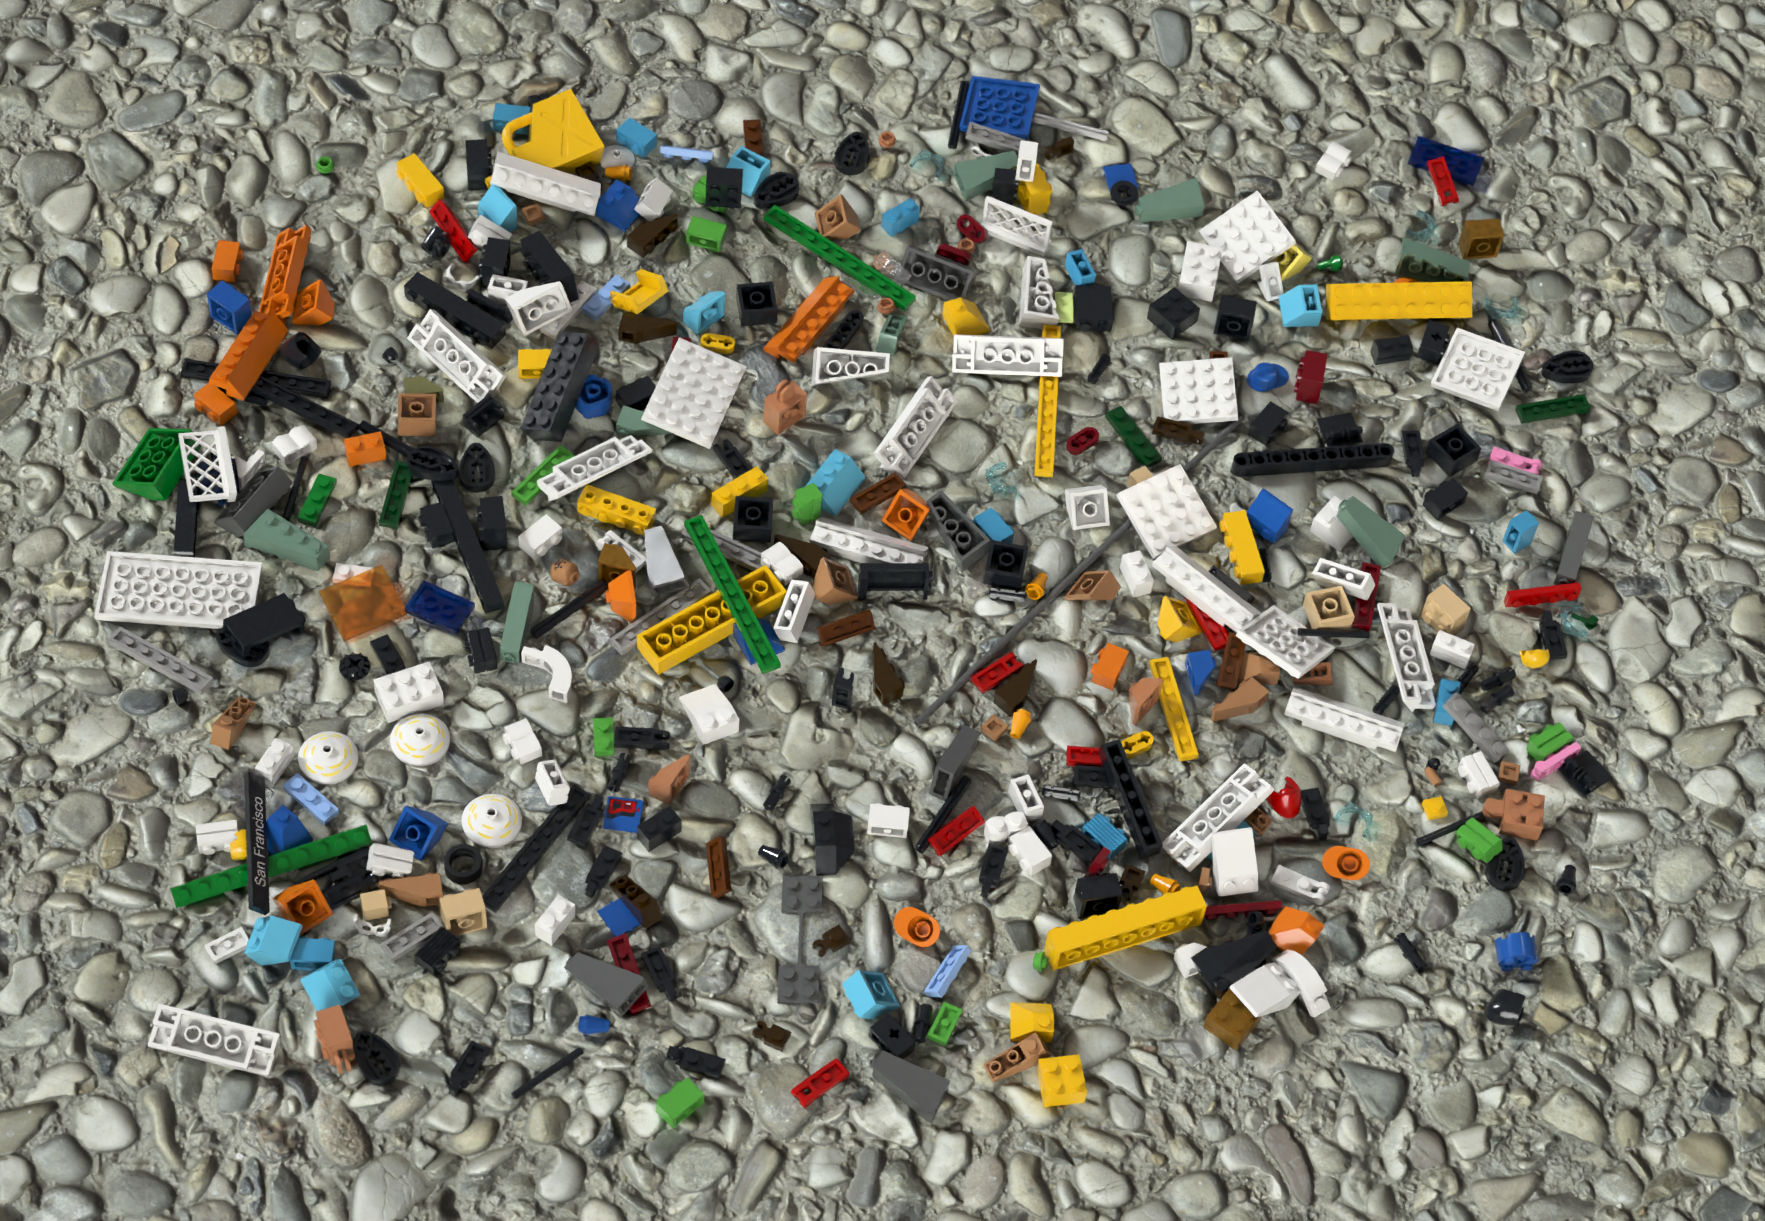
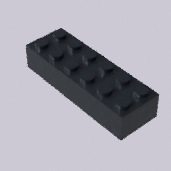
[520,332,599,442]

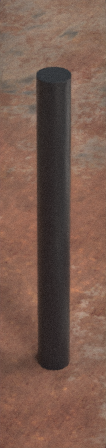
[283,456,308,521]
[1297,628,1370,638]
[1416,811,1486,846]
[294,847,369,885]
[511,1047,584,1100]

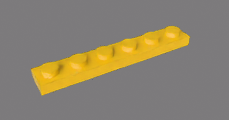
[1149,657,1199,762]

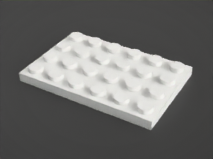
[641,338,747,449]

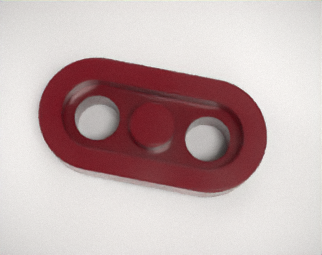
[957,214,988,244]
[936,244,972,266]
[1066,427,1099,455]

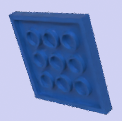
[959,76,1040,140]

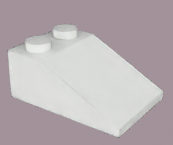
[505,281,573,336]
[679,684,739,745]
[1212,827,1258,897]
[1229,962,1301,1018]

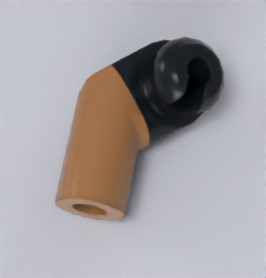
[1425,757,1442,787]

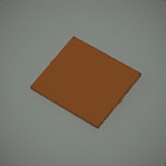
[319,565,407,641]

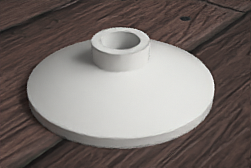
[600,145,635,169]

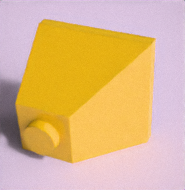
[942,297,990,336]
[1157,596,1202,642]
[1010,1002,1054,1043]

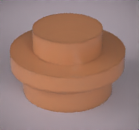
[878,131,896,148]
[957,238,975,255]
[877,298,895,315]

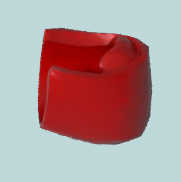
[1266,776,1302,819]

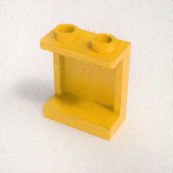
[609,269,668,314]

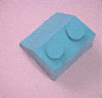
[477,185,517,232]
[683,291,725,335]
[244,916,302,966]
[300,959,361,1011]
[842,970,900,1019]

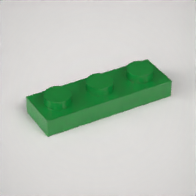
[297,474,337,527]

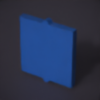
[1103,164,1138,192]
[597,895,641,937]

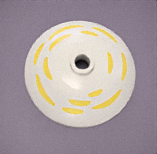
[390,713,450,766]
[298,731,359,785]
[462,794,522,848]

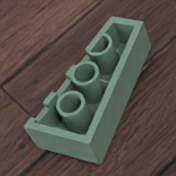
[1395,237,1470,282]
[243,509,330,571]

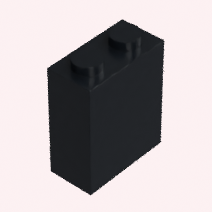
[1073,285,1113,332]

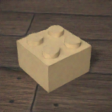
[1421,584,1471,636]
[1303,586,1355,630]
[439,888,487,936]

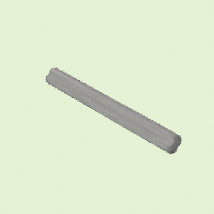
[1032,112,1109,141]

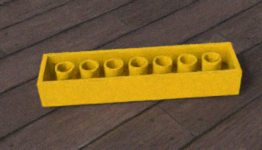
[1326,282,1472,320]
[637,565,787,675]
[1044,886,1207,971]

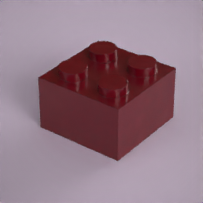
[1293,350,1327,404]

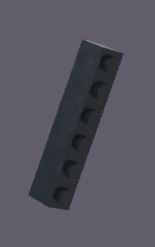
[404,272,506,349]
[1098,739,1163,859]

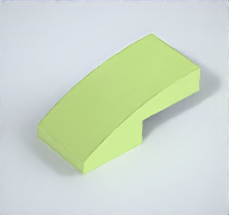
[1054,292,1073,324]

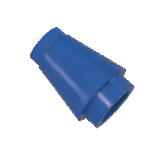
[578,1014,609,1035]

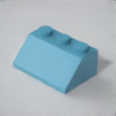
[806,449,866,517]

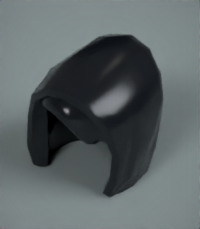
[281,332,321,370]
[1484,989,1526,1026]

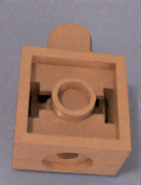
[763,379,807,435]
[1482,789,1545,841]
[314,1004,355,1075]

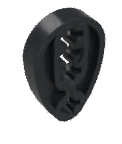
[834,132,869,175]
[754,172,800,209]
[1541,350,1593,383]
[459,443,495,493]
[407,446,459,481]
[216,629,270,667]
[1485,837,1525,891]
[354,1031,401,1086]

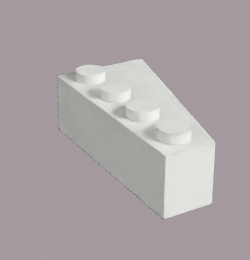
[1019,256,1059,330]
[811,347,890,386]

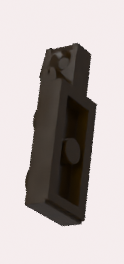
[1152,416,1205,445]

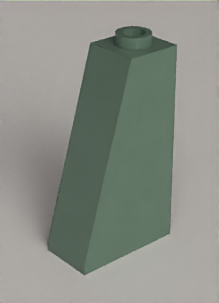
[953,151,1018,201]
[1135,178,1205,223]
[1336,496,1406,569]
[500,581,535,663]

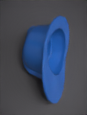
[1247,362,1289,392]

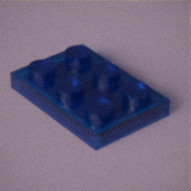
[405,580,475,635]

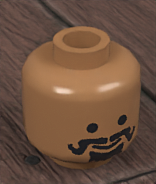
[550,559,579,587]

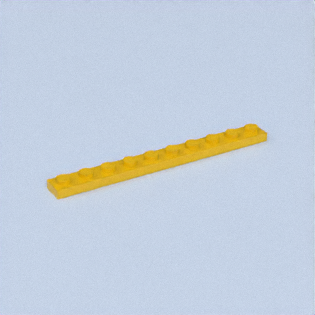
[1034,325,1061,478]

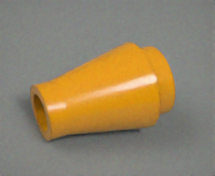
[605,164,632,182]
[1026,572,1048,600]
[1009,709,1031,739]
[1150,874,1181,894]

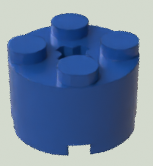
[575,375,612,419]
[1495,932,1539,972]

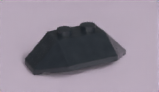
[810,803,855,876]

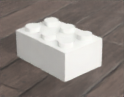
[1178,241,1222,302]
[373,661,444,723]

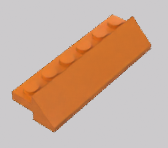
[258,225,312,324]
[763,275,855,363]
[209,311,289,401]

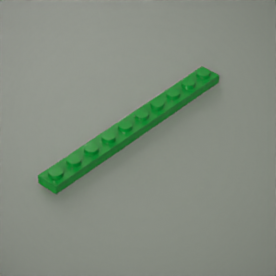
[763,205,916,311]
[684,515,781,674]
[170,824,372,908]

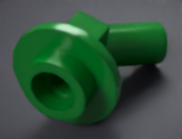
[1317,255,1343,273]

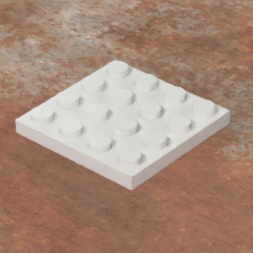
[1199,191,1296,284]
[1430,328,1525,411]
[1159,357,1238,424]
[1116,464,1217,559]
[1236,605,1335,679]

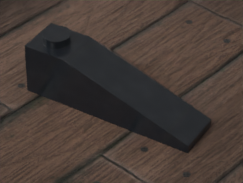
[1191,930,1277,997]

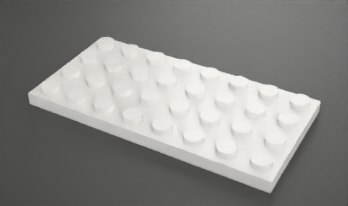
[94,551,263,629]

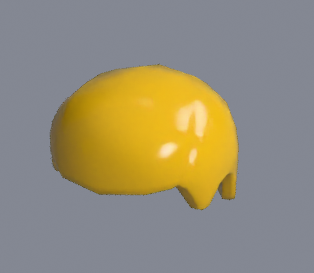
[1519,649,1550,669]
[230,829,247,861]

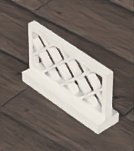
[981,196,1053,257]
[178,426,237,502]

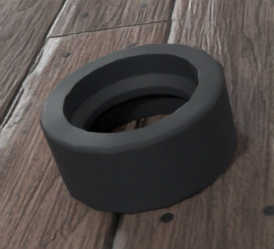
[444,844,483,885]

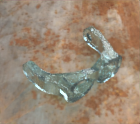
[910,150,945,178]
[1405,210,1436,240]
[1484,298,1518,319]
[985,462,1017,494]
[1560,604,1588,637]
[1334,802,1373,837]

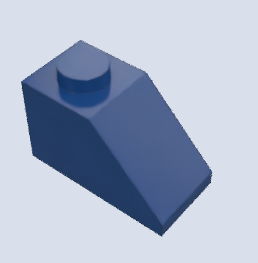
[1185,650,1216,695]

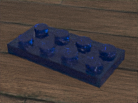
[1408,136,1485,186]

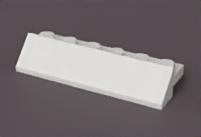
[490,152,601,216]
[407,309,506,403]
[952,334,1064,377]
[873,376,958,479]
[537,435,652,502]
[810,517,929,563]
[1152,546,1262,633]
[1377,603,1436,712]
[1284,686,1405,752]
[1162,763,1274,872]
[148,1004,280,1077]

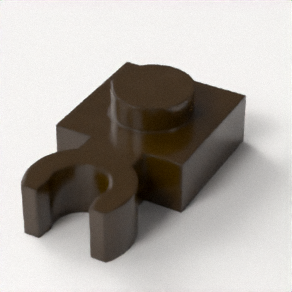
[1044,136,1074,160]
[575,161,603,190]
[1119,864,1145,901]
[812,925,851,957]
[752,1021,792,1052]

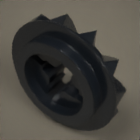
[1110,181,1138,207]
[432,232,451,260]
[339,652,371,680]

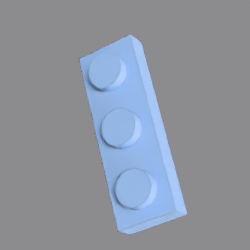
[660,145,714,162]
[582,274,630,321]
[283,773,339,826]
[924,945,971,998]

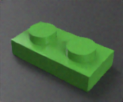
[593,718,614,756]
[927,1002,963,1047]

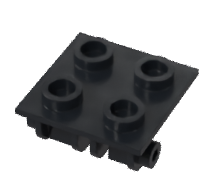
[1317,412,1363,447]
[1558,750,1613,797]

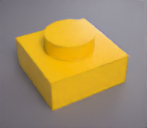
[1422,796,1448,821]

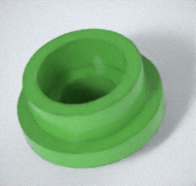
[316,156,334,173]
[1033,951,1049,972]

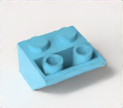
[727,146,771,197]
[1278,285,1322,327]

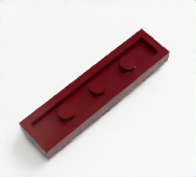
[1351,562,1381,631]
[1204,900,1282,920]
[607,933,652,1014]

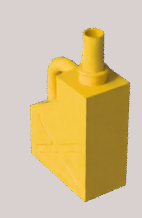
[485,89,605,189]

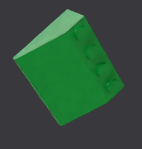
[112,428,201,501]

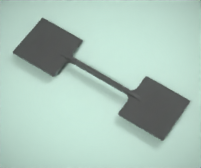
[777,876,823,1003]

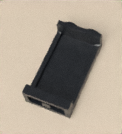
[858,563,933,600]
[222,593,306,658]

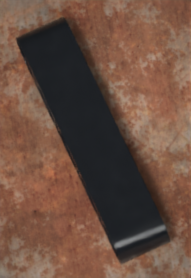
[174,479,199,558]

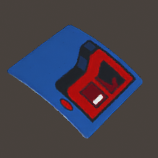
[603,796,644,833]

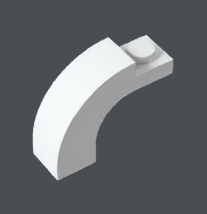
[521,645,572,703]
[1272,950,1331,1017]

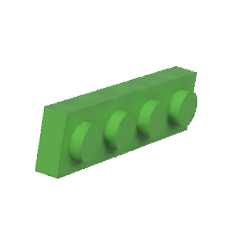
[511,445,575,506]

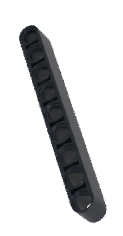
[1231,443,1394,477]
[431,480,504,614]

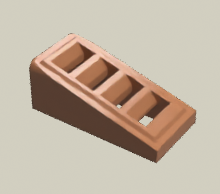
[1293,662,1333,685]

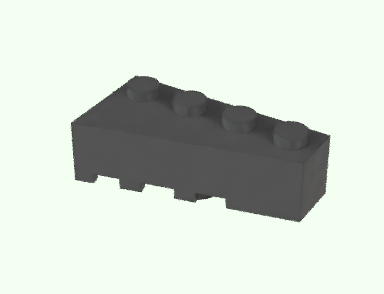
[927,490,990,572]

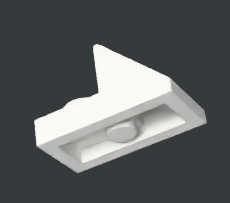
[1257,262,1284,301]
[235,449,266,489]

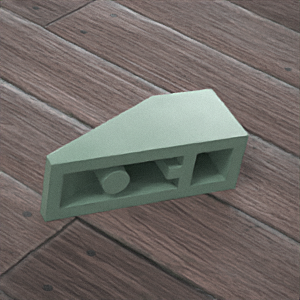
[876,313,908,357]
[616,405,673,438]

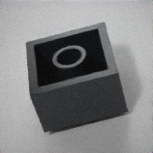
[465,139,493,191]
[705,167,743,208]
[479,237,511,289]
[736,281,778,327]
[1147,287,1200,340]
[1213,295,1257,340]
[1426,423,1482,478]
[476,496,507,551]
[733,496,773,543]
[983,540,1028,590]
[1073,873,1122,919]

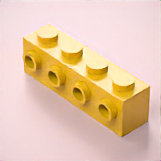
[577,484,656,536]
[1219,510,1265,585]

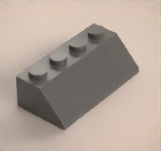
[896,245,978,301]
[214,466,293,537]

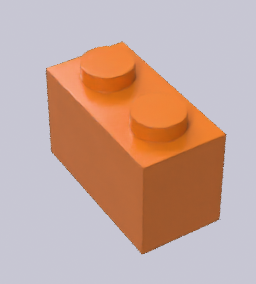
[212,240,244,282]
[193,383,238,426]
[344,431,386,467]
[1090,643,1129,691]

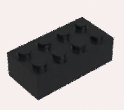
[520,230,579,303]

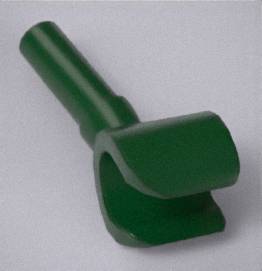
[1571,613,1599,630]

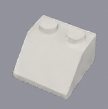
[1065,485,1110,530]
[1310,496,1353,551]

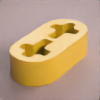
[700,333,735,354]
[1121,731,1154,759]

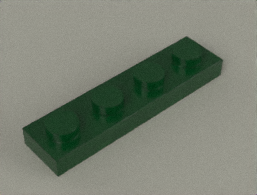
[1515,394,1591,424]
[1105,406,1162,468]
[379,461,413,529]

